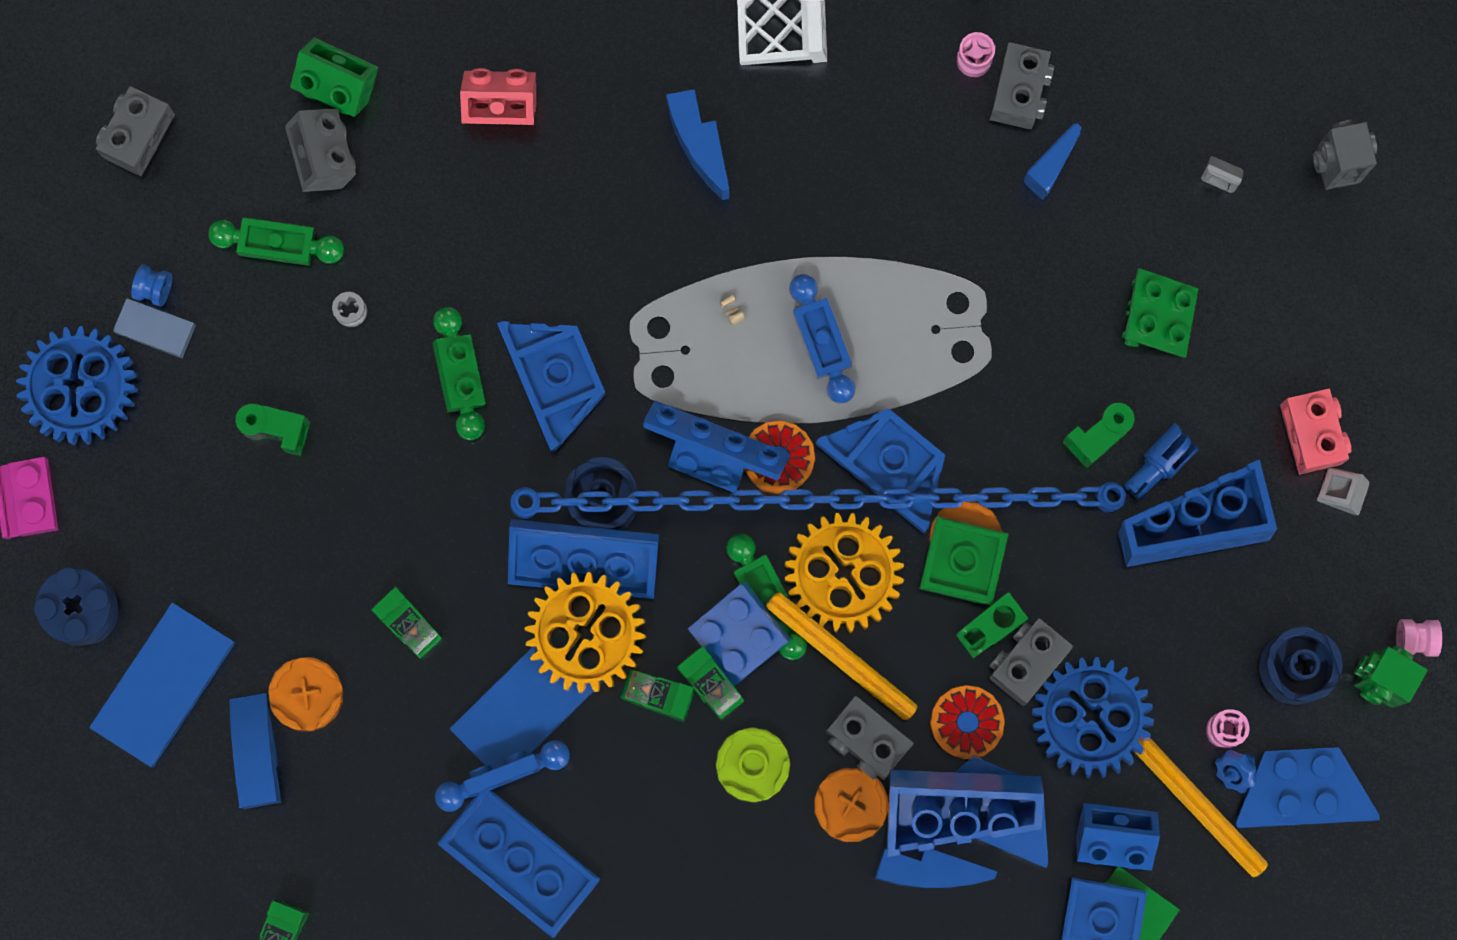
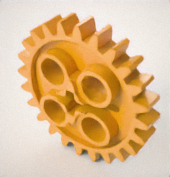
[785,513,904,633]
[525,572,646,693]

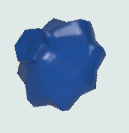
[1215,749,1257,793]

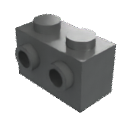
[990,42,1055,130]
[95,86,175,177]
[285,108,356,192]
[1313,120,1377,190]
[989,618,1074,706]
[826,696,914,780]

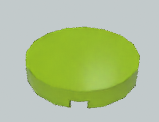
[716,727,790,803]

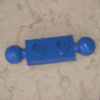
[789,274,856,404]
[435,740,570,812]

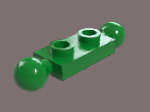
[208,217,344,266]
[432,307,486,440]
[726,533,807,660]

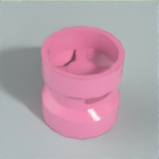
[957,32,995,77]
[1396,619,1442,657]
[1206,709,1250,749]

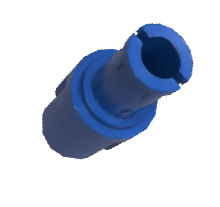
[1124,423,1199,501]

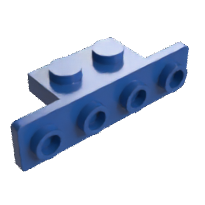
[643,401,789,492]

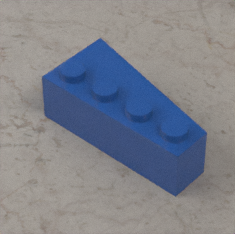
[1118,459,1277,567]
[887,770,1044,857]

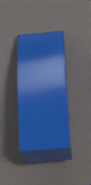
[666,89,729,200]
[229,693,281,809]
[874,849,997,888]

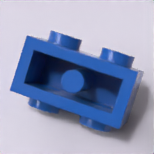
[1076,803,1160,871]

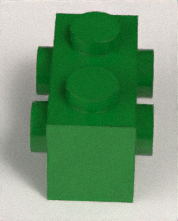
[290,37,378,117]
[1353,646,1428,708]

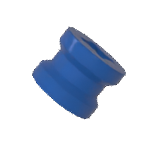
[131,264,172,307]

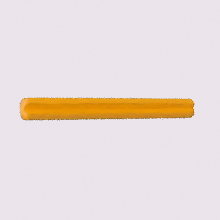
[766,592,917,720]
[1136,738,1268,877]

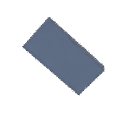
[113,298,196,359]

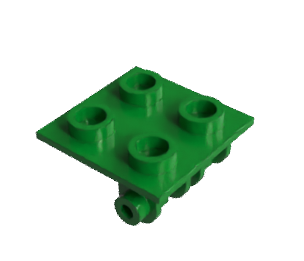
[1122,268,1199,358]

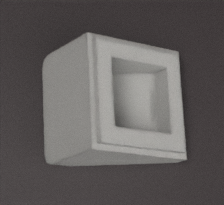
[1201,156,1243,193]
[1317,467,1369,515]

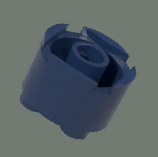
[564,457,639,531]
[34,568,119,646]
[1259,627,1343,705]

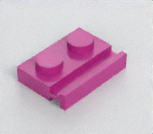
[0,457,58,539]

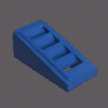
[1023,123,1082,200]

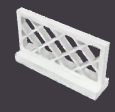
[737,0,827,65]

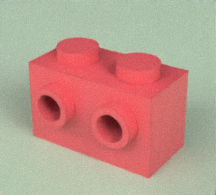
[460,68,537,125]
[1280,388,1351,475]

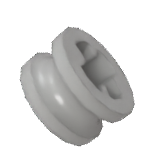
[332,292,367,327]

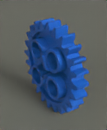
[16,326,138,445]
[1032,657,1154,778]

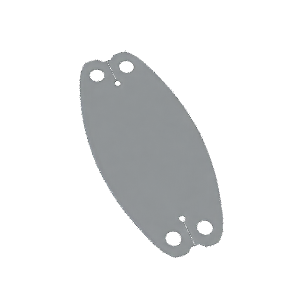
[630,257,992,423]

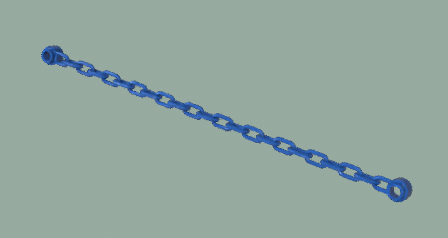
[510,481,1126,519]

